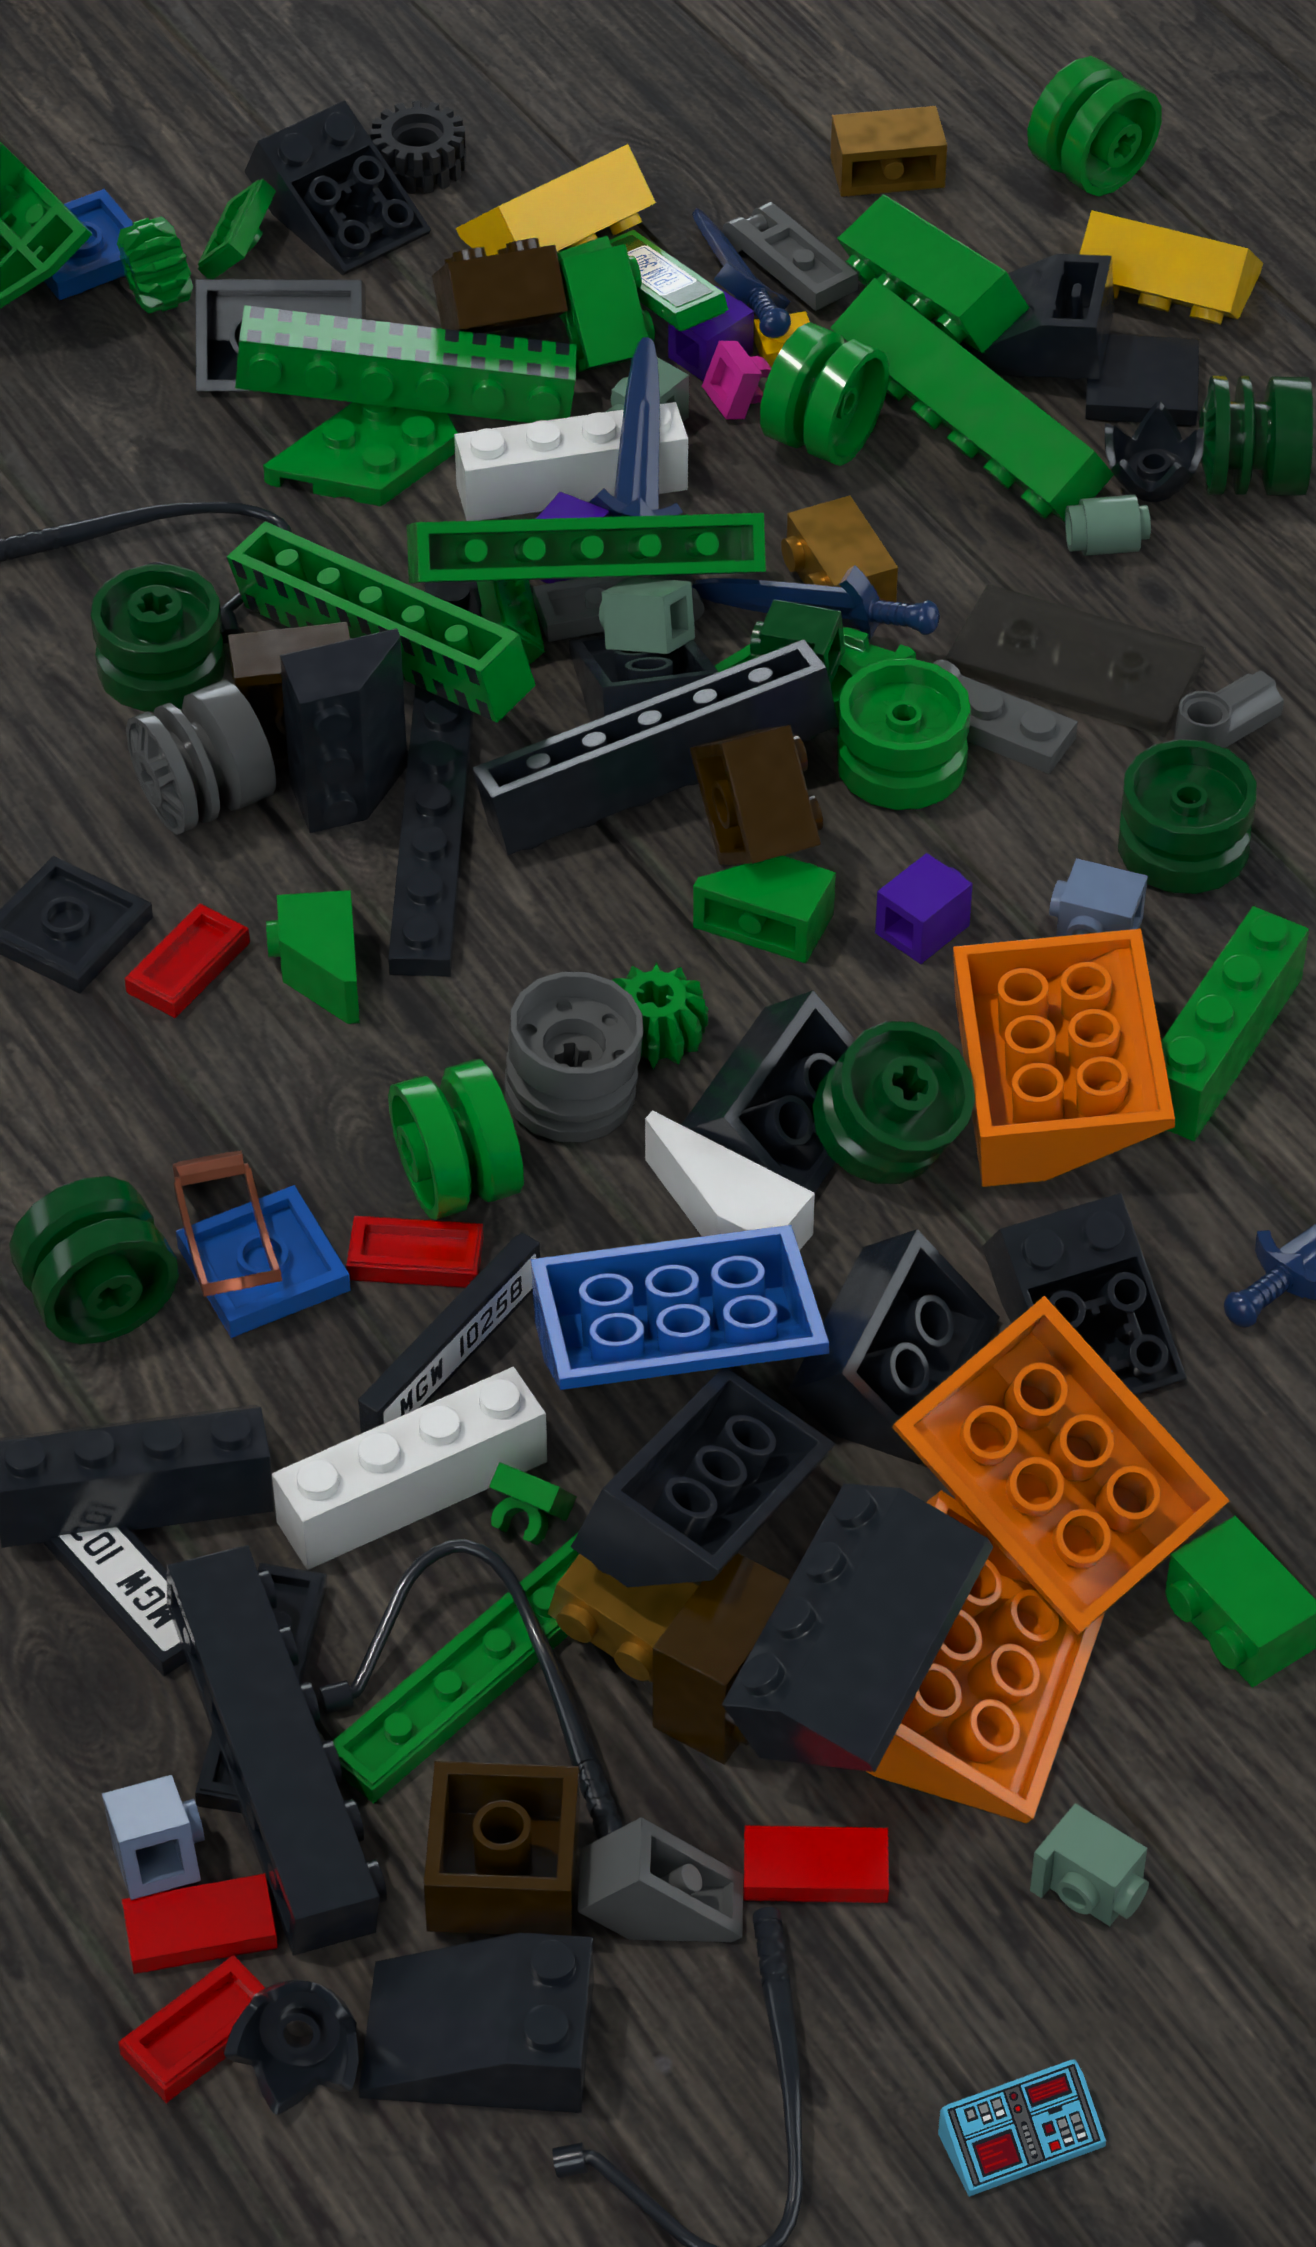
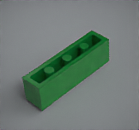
[837,194,1030,353]
[1161,906,1309,1142]

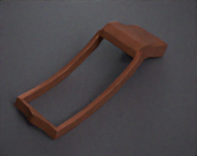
[172,1150,282,1297]

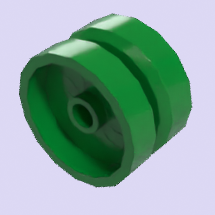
[1027,56,1162,196]
[760,322,889,466]
[837,658,971,810]
[388,1059,524,1220]

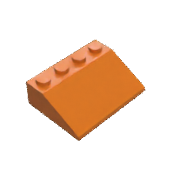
[953,928,1175,1187]
[892,1296,1230,1635]
[866,1490,1105,1823]

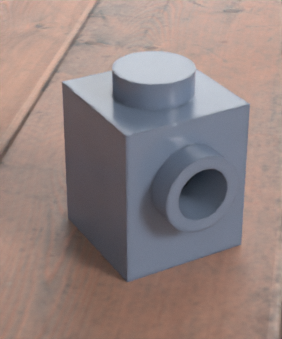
[1049,858,1148,937]
[102,1775,205,1900]

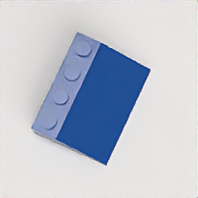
[530,1225,829,1390]

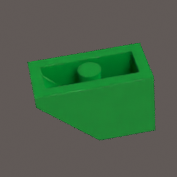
[693,855,836,964]
[266,890,360,1024]

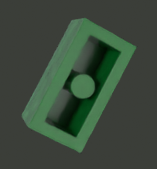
[559,244,655,373]
[1165,1516,1316,1688]

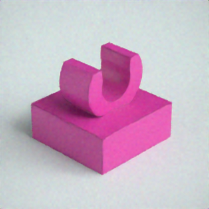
[702,341,771,419]

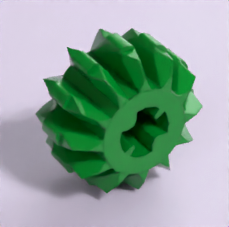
[117,216,193,314]
[612,962,708,1069]

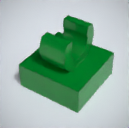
[489,1462,577,1545]

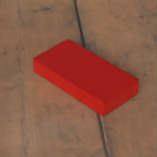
[124,903,250,1018]
[346,1216,484,1288]
[744,1825,889,1903]
[122,1873,278,1974]
[118,1955,265,2103]

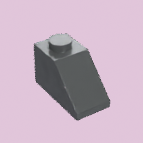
[578,1817,743,1942]

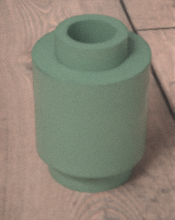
[1065,494,1151,556]

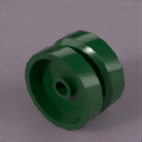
[91,564,225,712]
[1118,739,1257,894]
[813,1021,975,1184]
[9,1176,179,1345]

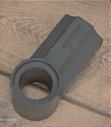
[1174,670,1284,748]

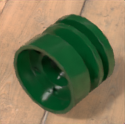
[1199,376,1314,496]

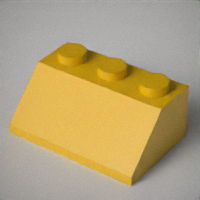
[456,144,656,256]
[1079,210,1263,325]

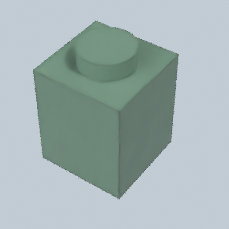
[599,577,695,654]

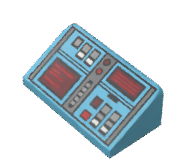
[938,2059,1106,2197]

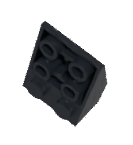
[244,100,431,276]
[959,254,1115,379]
[982,1193,1187,1396]

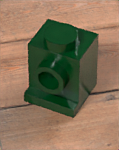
[750,599,845,686]

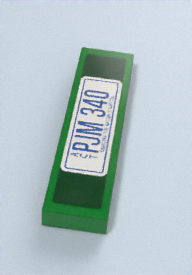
[609,230,728,331]

